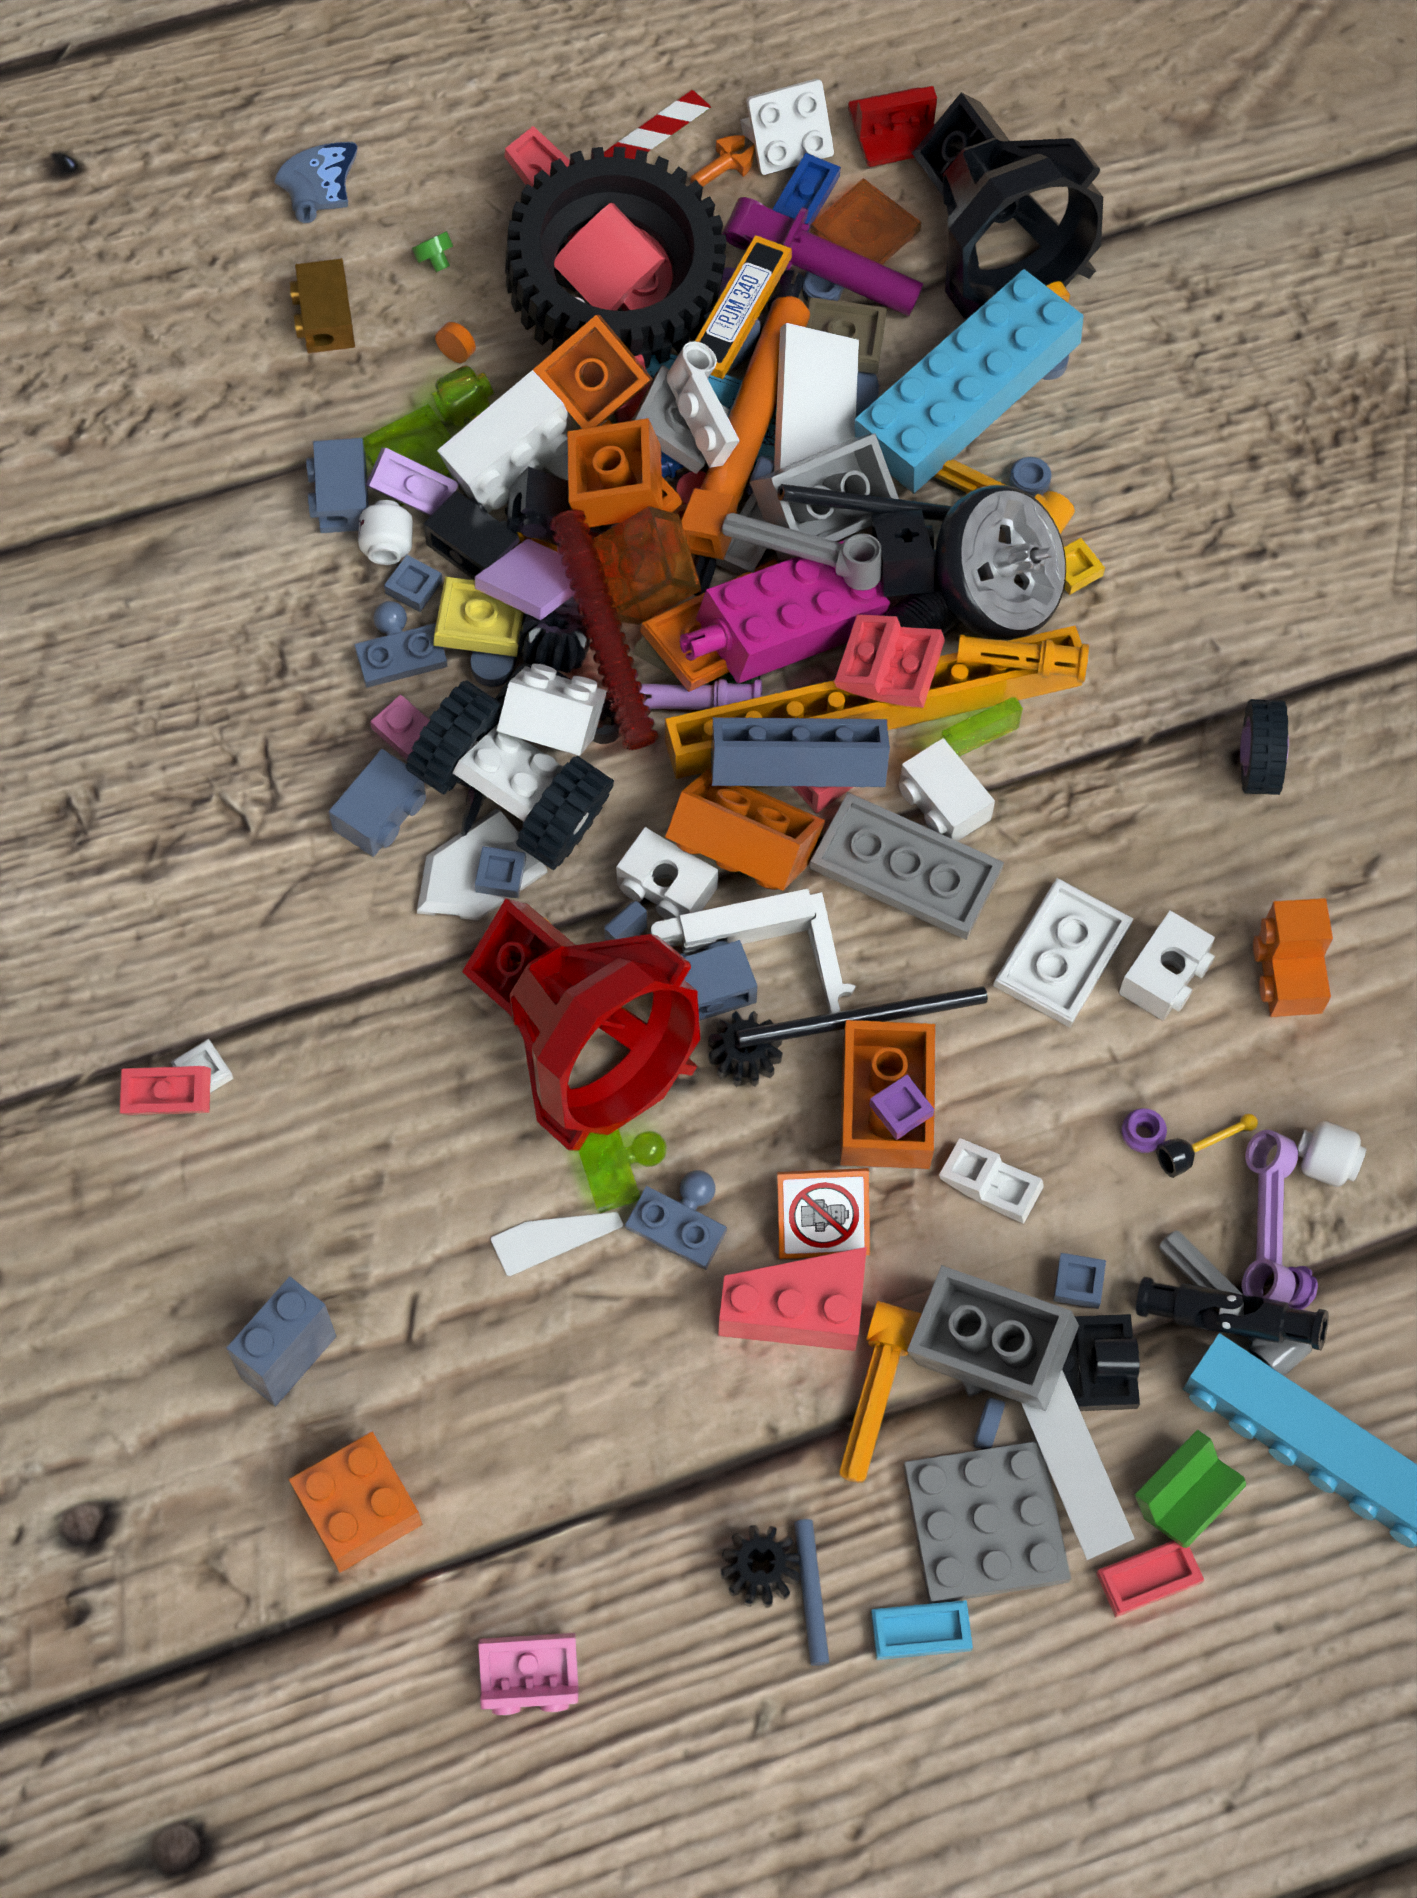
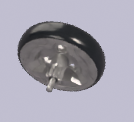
[935,485,1066,641]

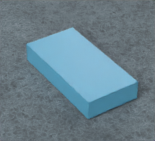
[871,1600,973,1660]

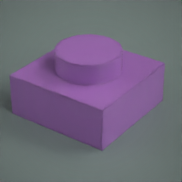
[869,1074,934,1140]

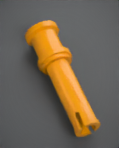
[957,634,1089,682]

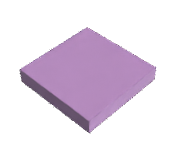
[475,538,593,620]

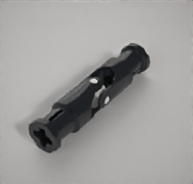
[1136,1276,1329,1351]

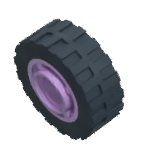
[1240,699,1289,795]

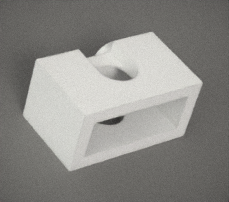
[616,827,718,920]
[1119,910,1215,1021]

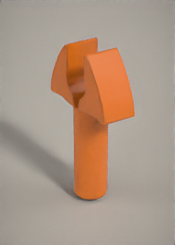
[690,135,755,187]

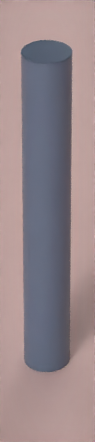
[794,1519,830,1666]

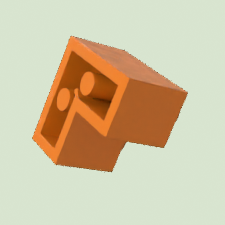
[1253,898,1333,1017]

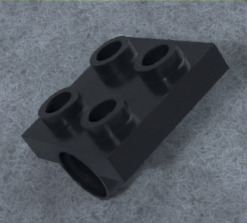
[1062,1314,1140,1411]

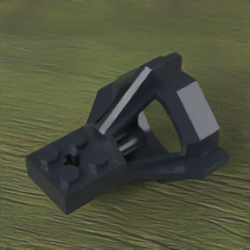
[912,92,1104,320]

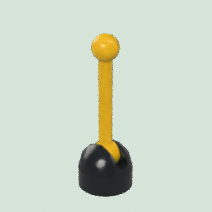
[1156,1114,1258,1178]

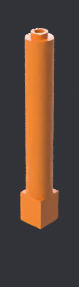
[679,296,810,560]

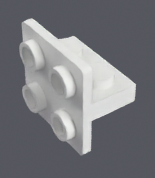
[740,78,834,175]

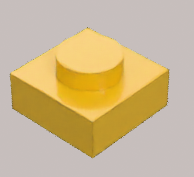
[1064,538,1105,595]

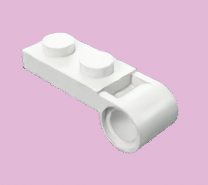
[667,341,740,468]

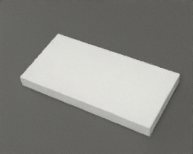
[774,323,859,471]

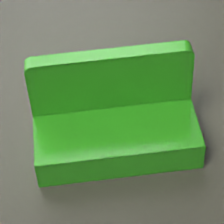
[1135,1429,1246,1548]

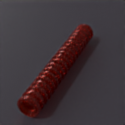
[549,509,659,750]

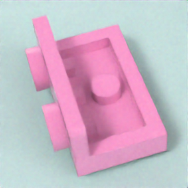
[478,1633,579,1715]

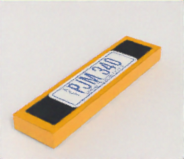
[695,235,792,380]

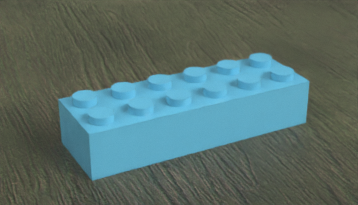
[855,269,1084,494]

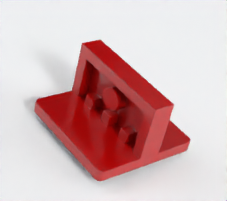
[848,86,937,167]

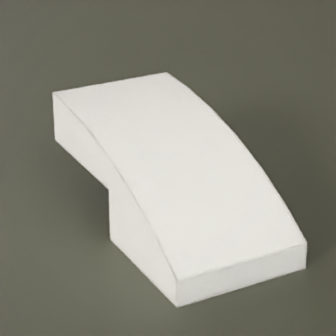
[939,1138,1044,1224]

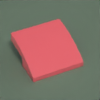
[554,203,666,311]
[834,614,945,708]

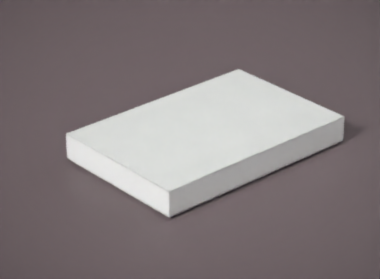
[993,878,1133,1028]

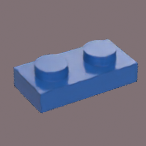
[772,153,841,231]

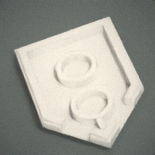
[417,809,548,921]

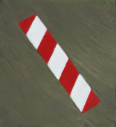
[604,90,711,159]

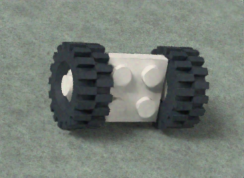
[405,680,614,870]

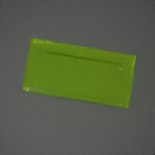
[940,697,1023,757]

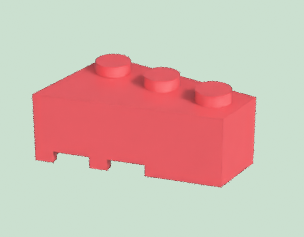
[718,1247,867,1351]

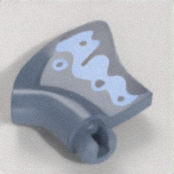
[275,142,358,223]

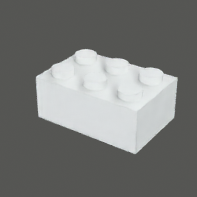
[437,370,575,513]

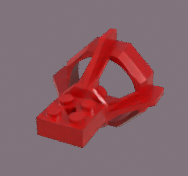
[462,898,700,1151]

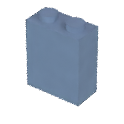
[226,1276,337,1407]

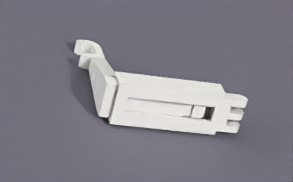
[651,889,856,1033]

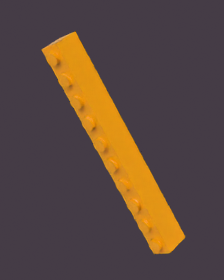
[665,625,1088,779]

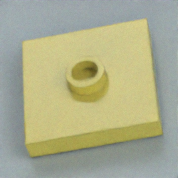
[433,576,524,657]

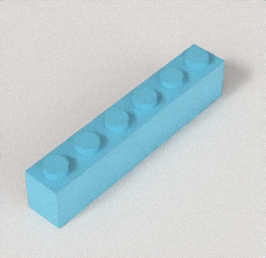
[1183,1333,1417,1548]

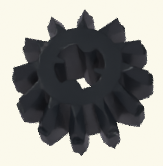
[518,610,590,673]
[708,1011,783,1088]
[721,1525,801,1608]

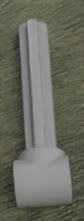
[722,513,881,590]
[1159,1231,1312,1376]

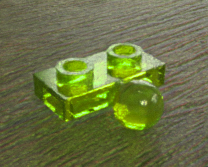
[578,1129,667,1214]

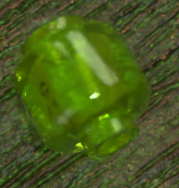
[431,365,494,426]

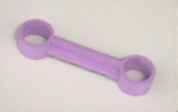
[1242,1130,1298,1303]

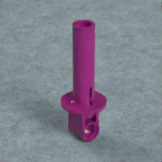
[722,197,924,317]

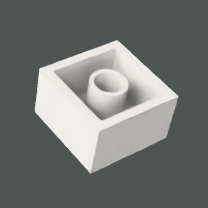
[497,664,607,756]

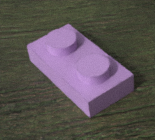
[365,448,459,516]

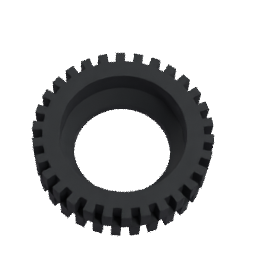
[505,147,726,368]

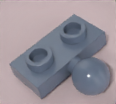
[355,601,448,688]
[625,1170,727,1270]

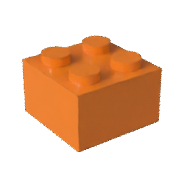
[533,315,653,429]
[567,418,663,529]
[289,1431,423,1573]

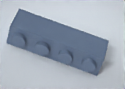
[711,717,890,787]

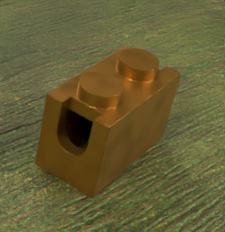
[289,258,355,354]

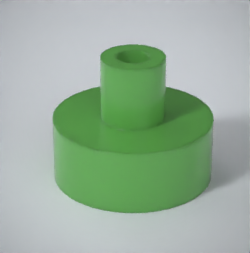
[411,231,454,272]

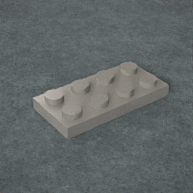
[810,792,1004,940]

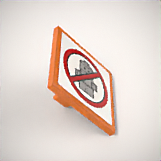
[777,1168,870,1259]

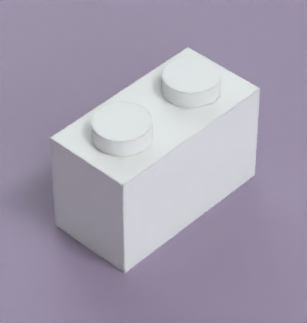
[899,738,995,841]

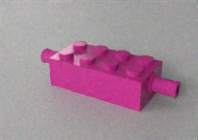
[680,540,890,684]

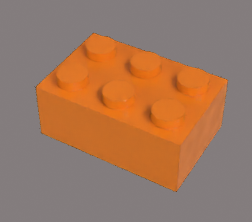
[665,769,825,891]
[840,1020,935,1169]

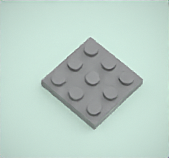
[903,1441,1071,1604]

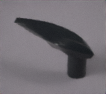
[456,780,486,837]

